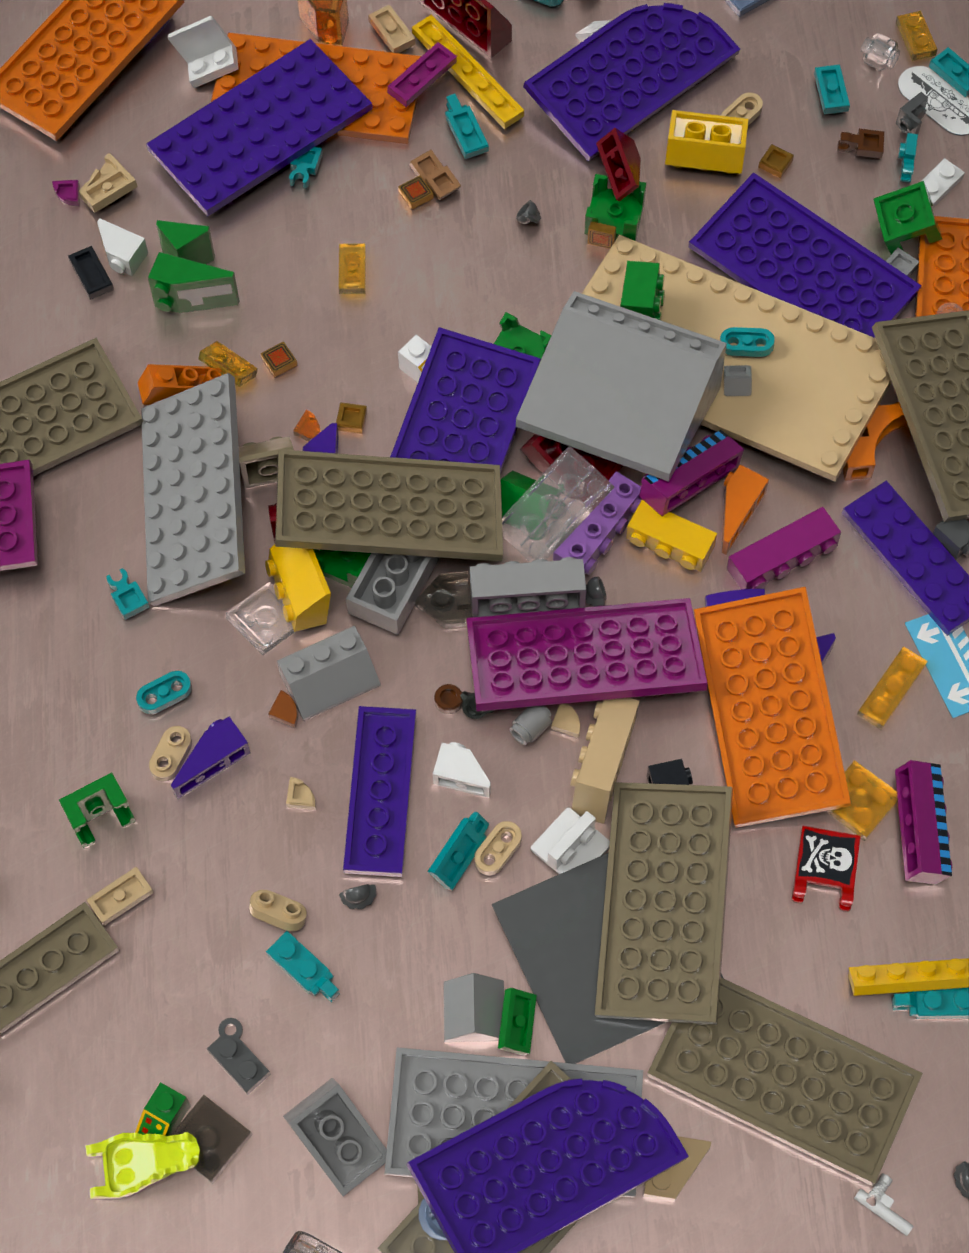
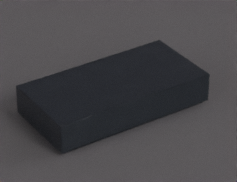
[68,246,114,300]

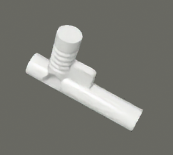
[854,1173,914,1236]

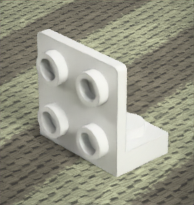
[168,16,239,88]

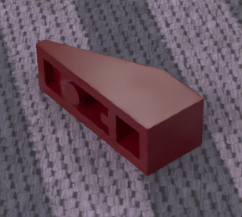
[596,128,641,202]

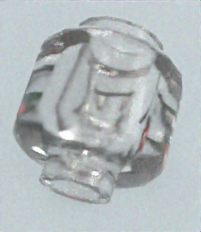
[861,33,900,71]

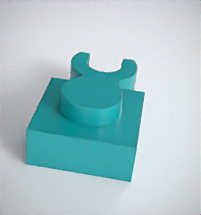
[898,133,918,183]
[289,147,323,189]
[106,568,150,620]

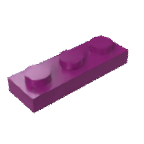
[387,42,457,107]

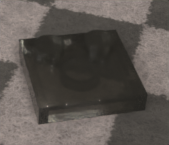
[170,1095,252,1184]

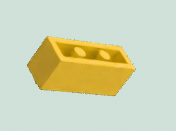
[626,500,717,572]

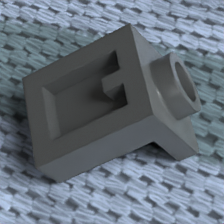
[896,92,928,134]

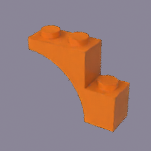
[843,402,908,481]

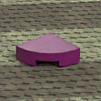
[52,180,80,206]

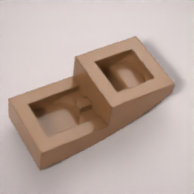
[409,149,461,200]

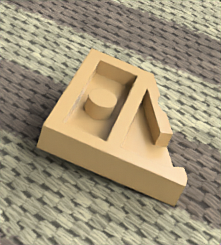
[79,153,138,213]
[643,1136,711,1201]

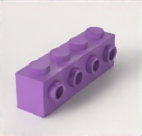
[553,471,643,575]

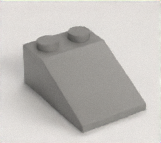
[283,1078,387,1196]

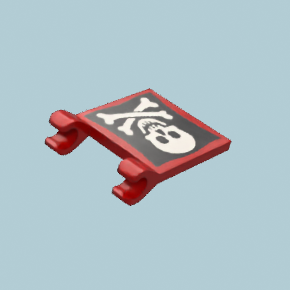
[792,826,861,911]

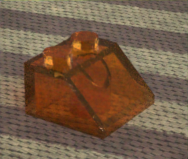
[297,0,349,45]

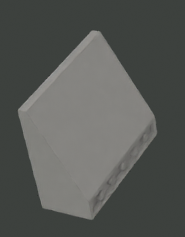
[516,291,727,481]

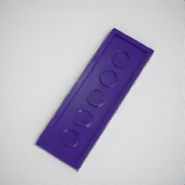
[842,480,969,636]
[343,706,416,877]

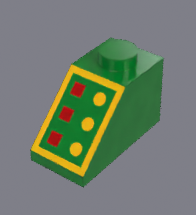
[135,1082,191,1136]

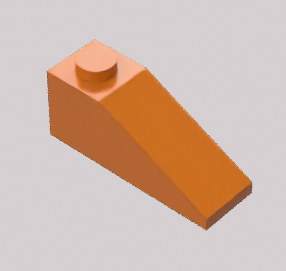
[721,464,769,555]

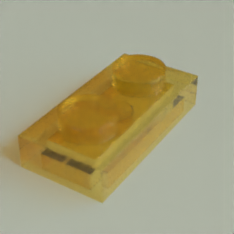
[896,11,938,61]
[339,244,366,294]
[198,341,258,387]

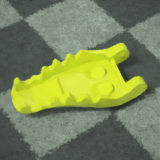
[85,1132,200,1199]

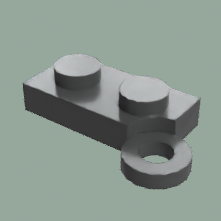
[207,1018,271,1095]

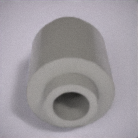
[510,705,552,745]

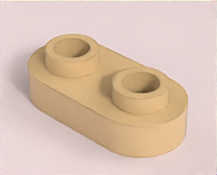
[721,93,763,125]
[149,726,192,782]
[475,821,522,875]
[249,890,307,931]

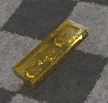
[857,646,928,730]

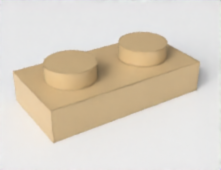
[368,4,415,53]
[86,867,154,926]

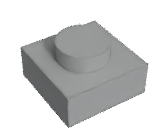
[886,248,919,277]

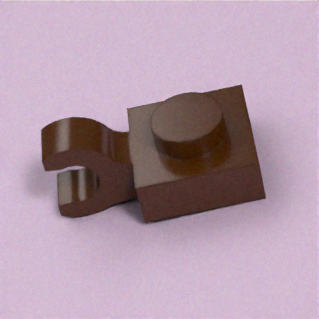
[838,128,885,159]

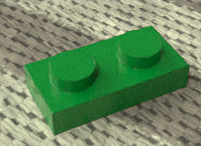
[498,988,537,1056]

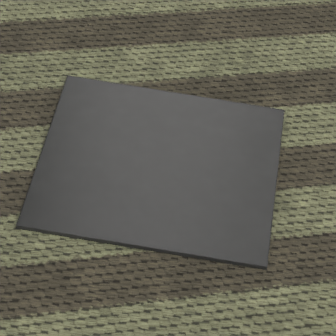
[492,853,723,1064]

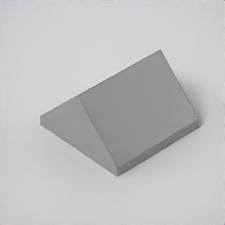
[444,973,504,1042]

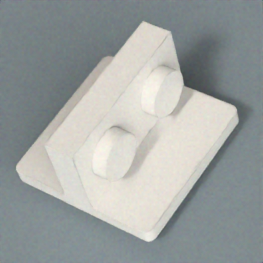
[531,807,610,874]

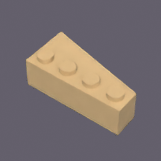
[570,698,640,824]

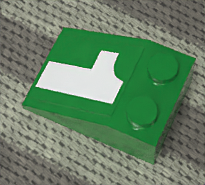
[148,252,240,313]

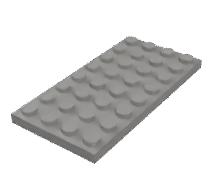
[141,373,245,606]
[384,1047,643,1198]

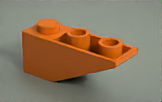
[137,364,224,405]

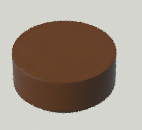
[434,684,463,714]

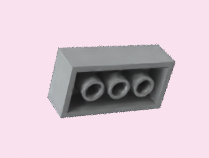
[346,553,440,635]
[470,557,586,617]

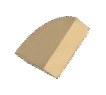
[551,703,580,738]
[286,777,316,810]

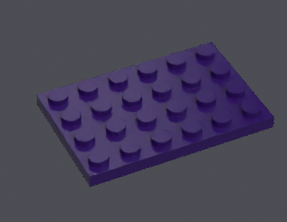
[390,327,541,475]

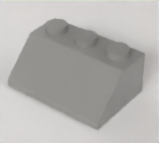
[277,626,381,721]

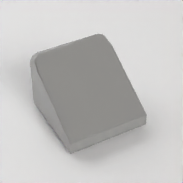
[724,365,752,396]

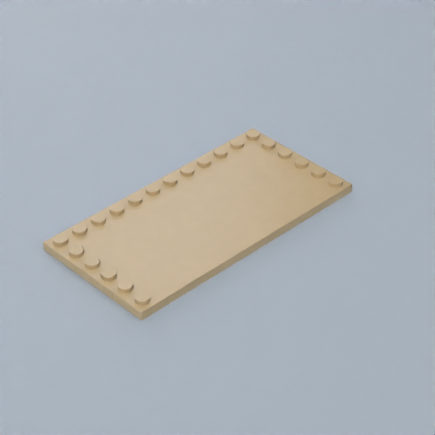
[582,235,892,482]

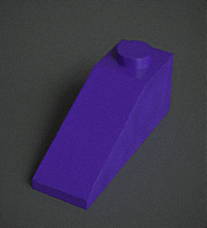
[171,716,251,800]

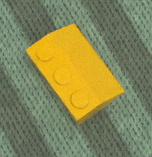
[665,110,748,174]
[265,545,331,632]

